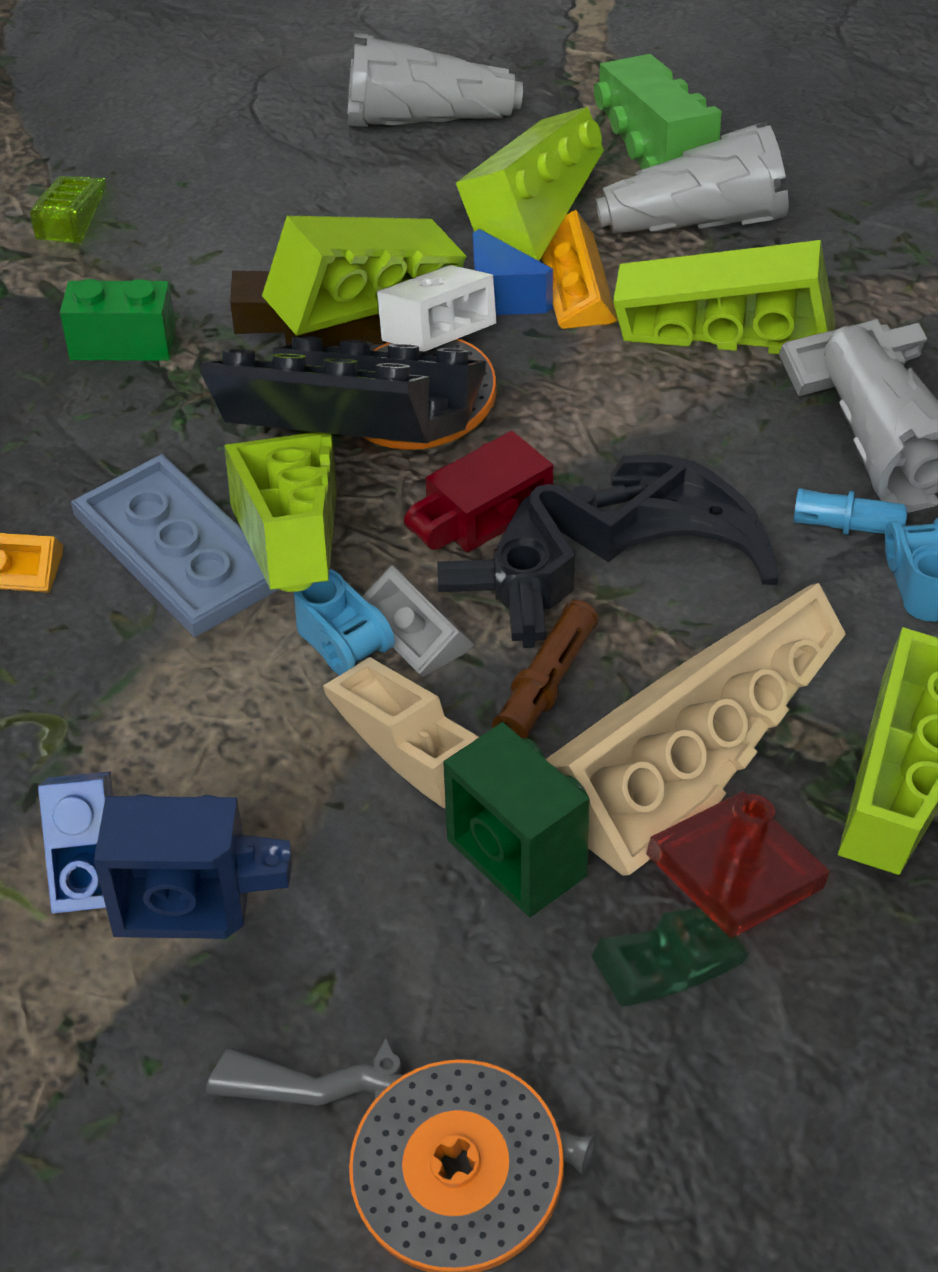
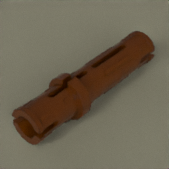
[492,600,599,738]

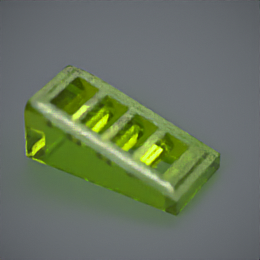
[30,175,106,243]

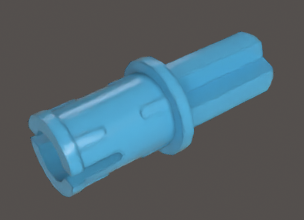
[793,488,907,535]

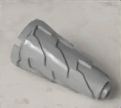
[347,33,523,127]
[595,122,789,233]
[824,326,938,513]

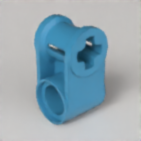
[885,518,938,622]
[294,569,395,676]

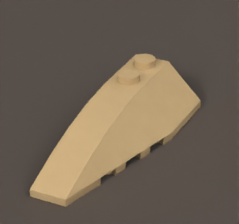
[546,583,846,875]

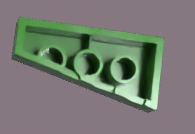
[594,54,722,169]

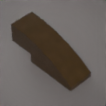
[230,270,387,346]

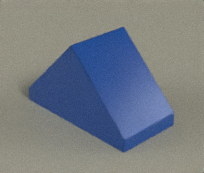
[472,229,553,315]

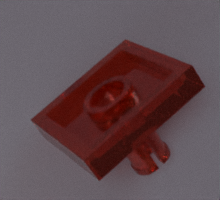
[646,791,830,939]

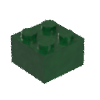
[443,722,590,918]

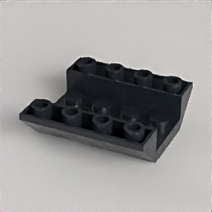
[201,335,486,444]

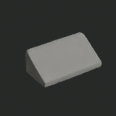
[362,565,476,677]

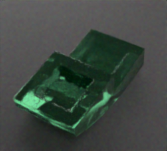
[591,905,749,1007]

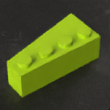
[456,106,604,261]
[262,216,467,336]
[613,240,835,354]
[224,432,337,592]
[838,627,938,875]

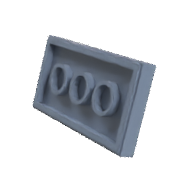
[71,454,279,638]

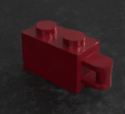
[404,430,554,553]

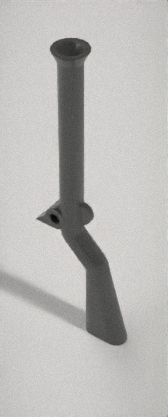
[206,1038,596,1175]

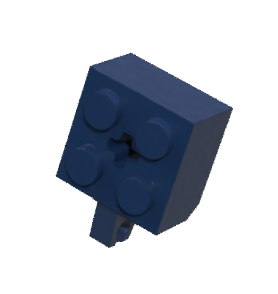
[94,794,292,939]

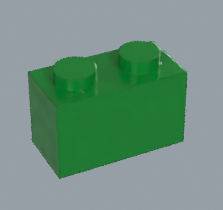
[60,279,176,361]

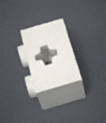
[377,265,496,352]

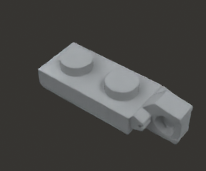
[779,319,927,396]

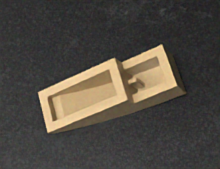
[323,657,479,808]

